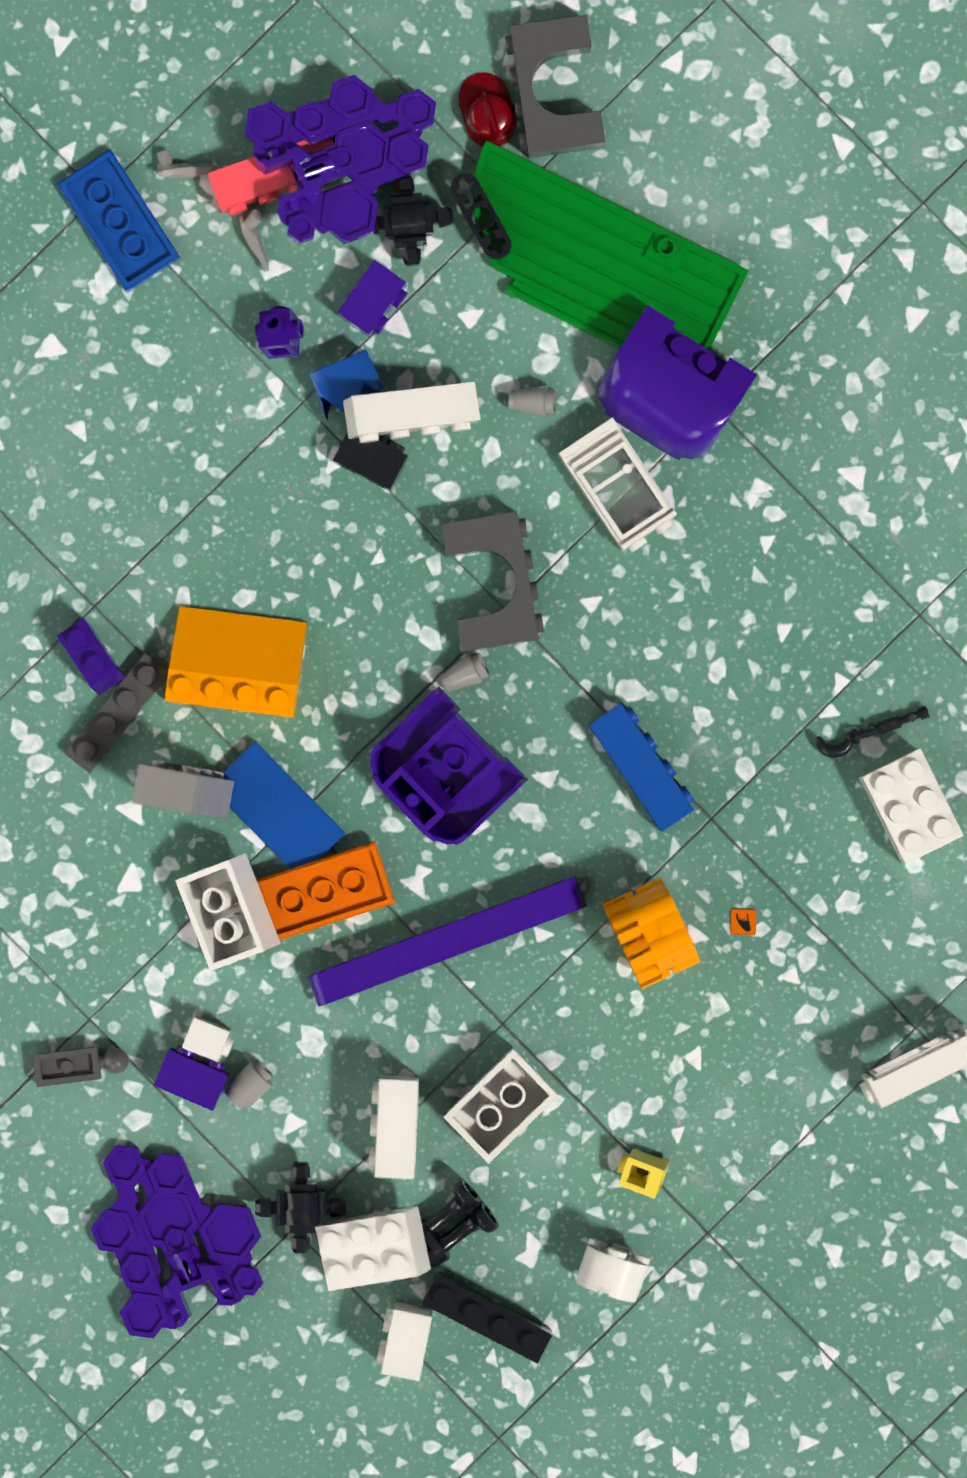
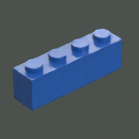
[588,703,695,832]

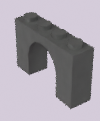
[505,15,605,159]
[441,511,544,653]

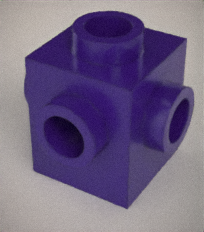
[255,306,304,359]

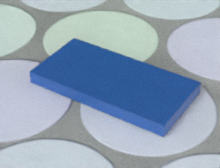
[57,149,181,293]
[223,741,345,869]

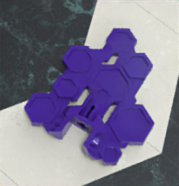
[244,75,436,245]
[90,1145,264,1338]

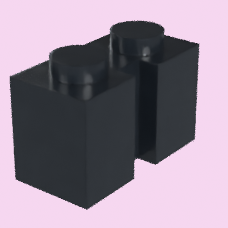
[333,431,408,492]

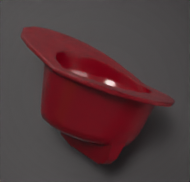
[458,72,517,147]

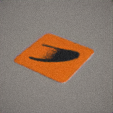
[730,909,757,935]

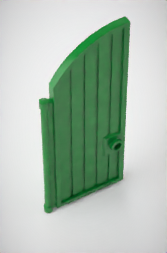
[473,140,749,350]

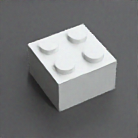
[376,1301,433,1381]

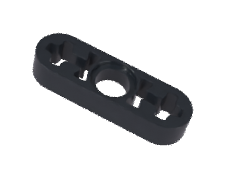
[451,173,512,260]

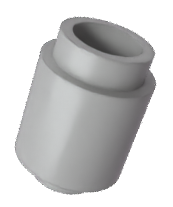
[225,1062,273,1110]

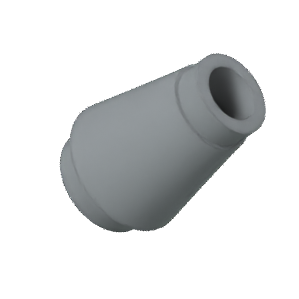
[509,385,557,417]
[440,653,490,693]

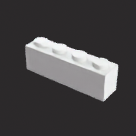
[343,382,481,443]

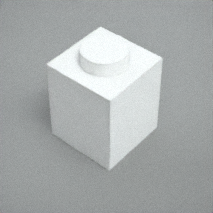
[182,1016,235,1062]

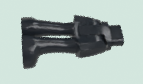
[420,1179,499,1268]

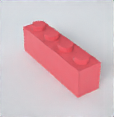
[207,137,334,216]

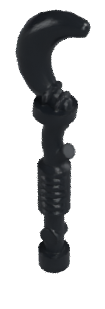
[815,706,929,758]

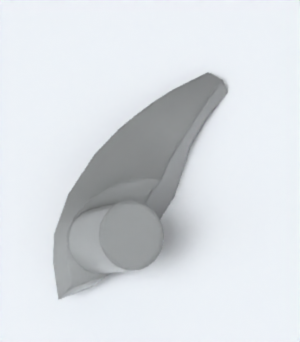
[156,150,218,179]
[240,209,269,272]

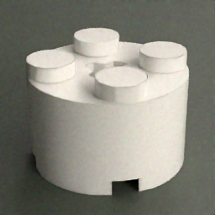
[576,1238,651,1303]

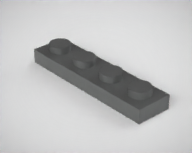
[64,653,168,773]

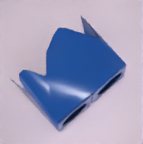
[310,350,386,421]

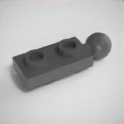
[33,1046,128,1087]

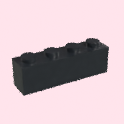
[422,1270,553,1364]

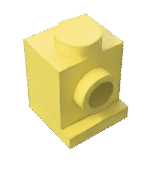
[617,1148,671,1199]

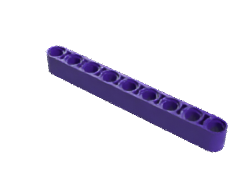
[307,876,587,1007]

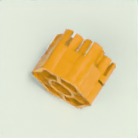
[602,877,701,989]

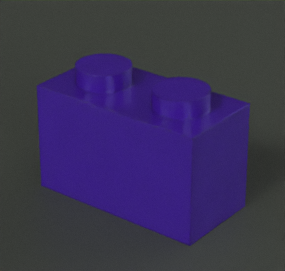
[337,260,408,338]
[57,618,126,695]
[153,1045,230,1111]

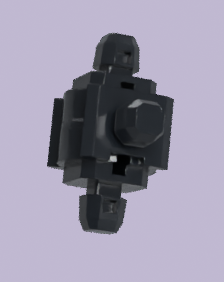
[373,175,454,267]
[255,1161,346,1253]

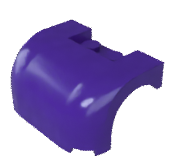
[597,305,757,460]
[369,687,528,845]

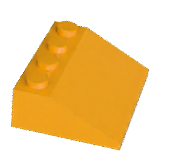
[165,606,307,718]

